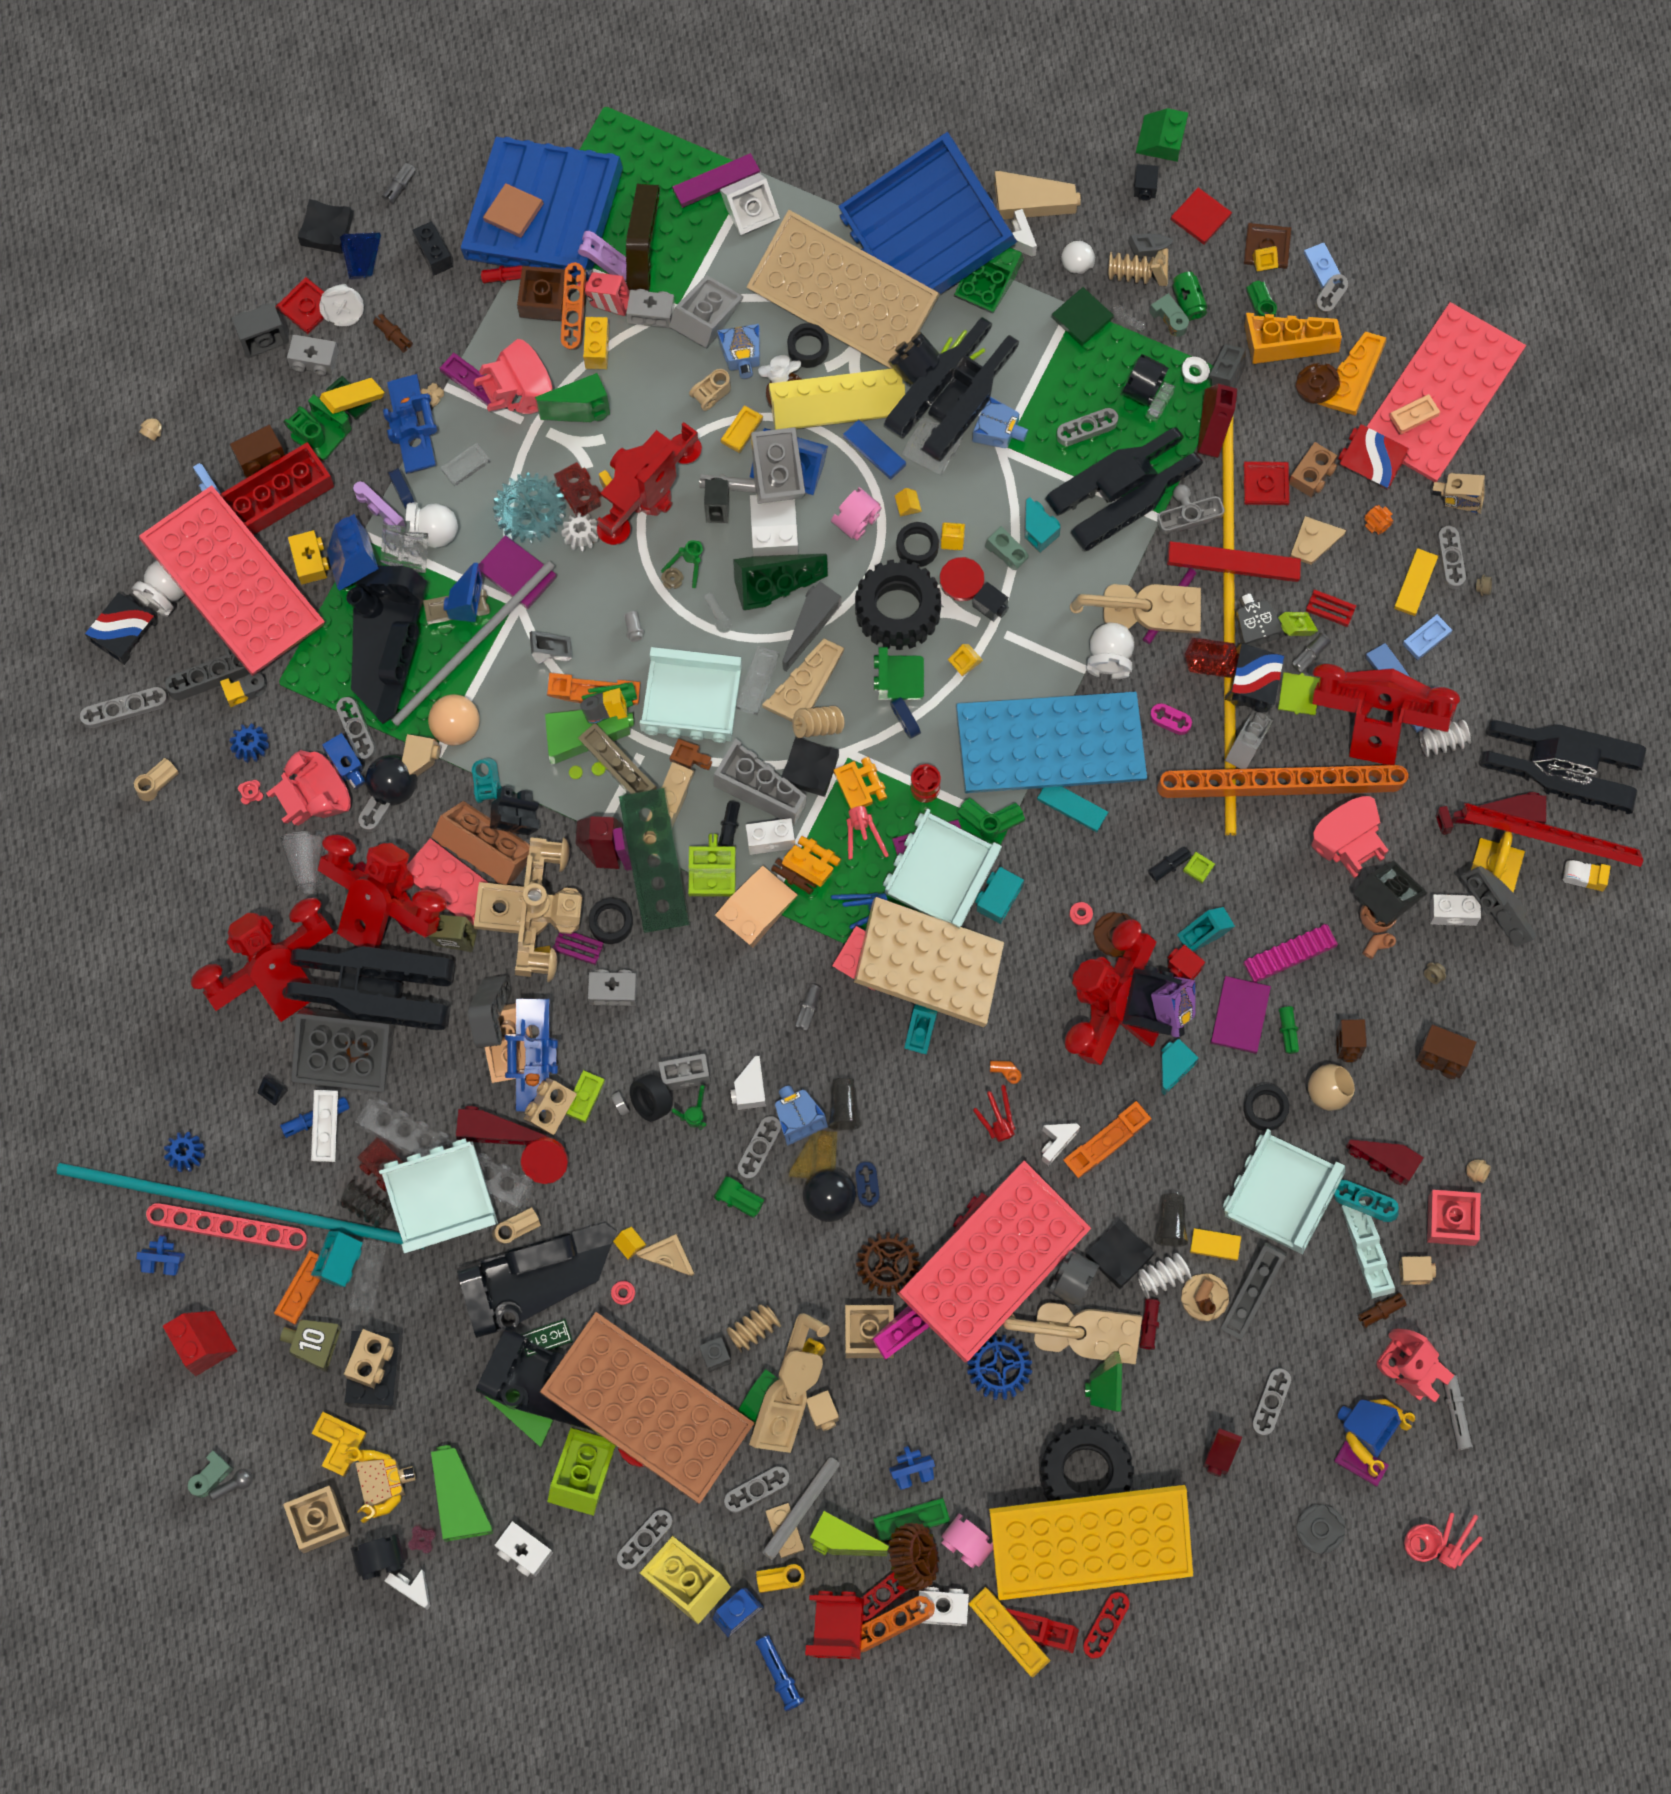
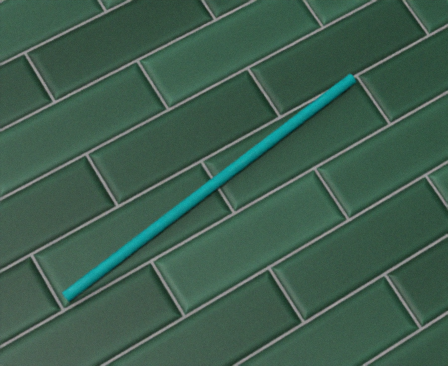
[57,1163,425,1249]

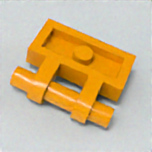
[833,757,887,809]
[782,836,841,887]

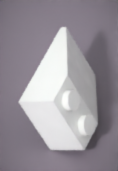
[750,495,798,556]

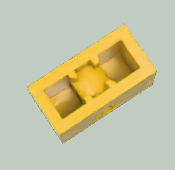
[583,317,609,369]
[288,530,330,585]

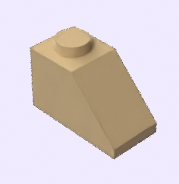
[402,734,440,776]

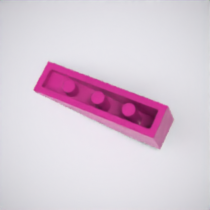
[872,1305,929,1359]

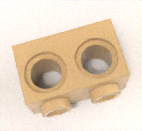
[524,1078,577,1135]
[344,1329,394,1388]

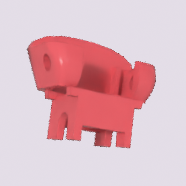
[473,339,552,414]
[266,750,351,826]
[1311,796,1389,878]
[1377,1329,1454,1402]

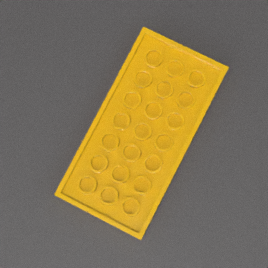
[989,1485,1193,1600]

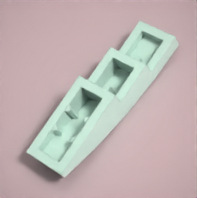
[1342,1200,1395,1298]

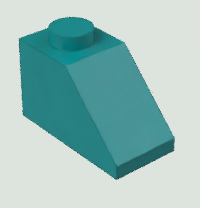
[1177,907,1235,952]
[904,1004,939,1055]
[1161,1039,1199,1095]

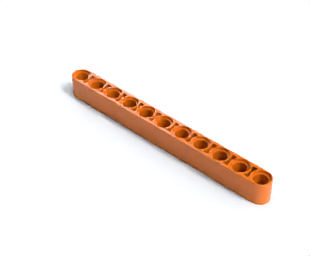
[1157,765,1408,798]

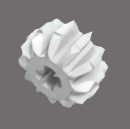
[561,512,599,552]

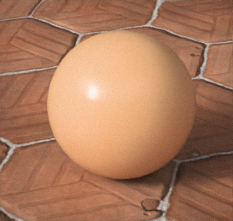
[428,694,480,746]

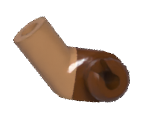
[1195,1279,1216,1315]

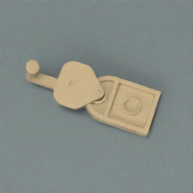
[1070,584,1201,633]
[1003,1302,1142,1364]
[749,1313,830,1453]

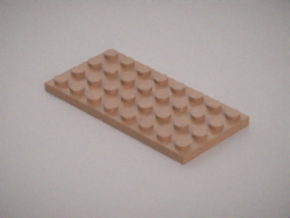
[539,1312,754,1504]

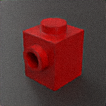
[1168,945,1206,980]

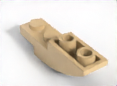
[636,762,695,856]

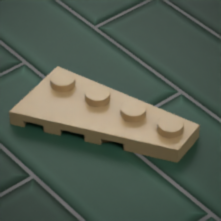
[762,639,844,722]

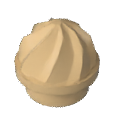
[139,419,162,441]
[1466,1159,1491,1183]

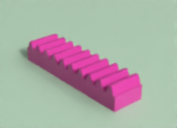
[1243,924,1338,983]

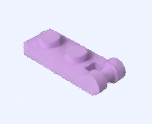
[578,231,626,281]
[353,482,406,534]

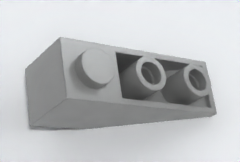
[1225,710,1273,769]

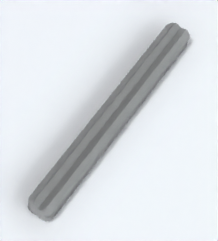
[763,1457,840,1560]

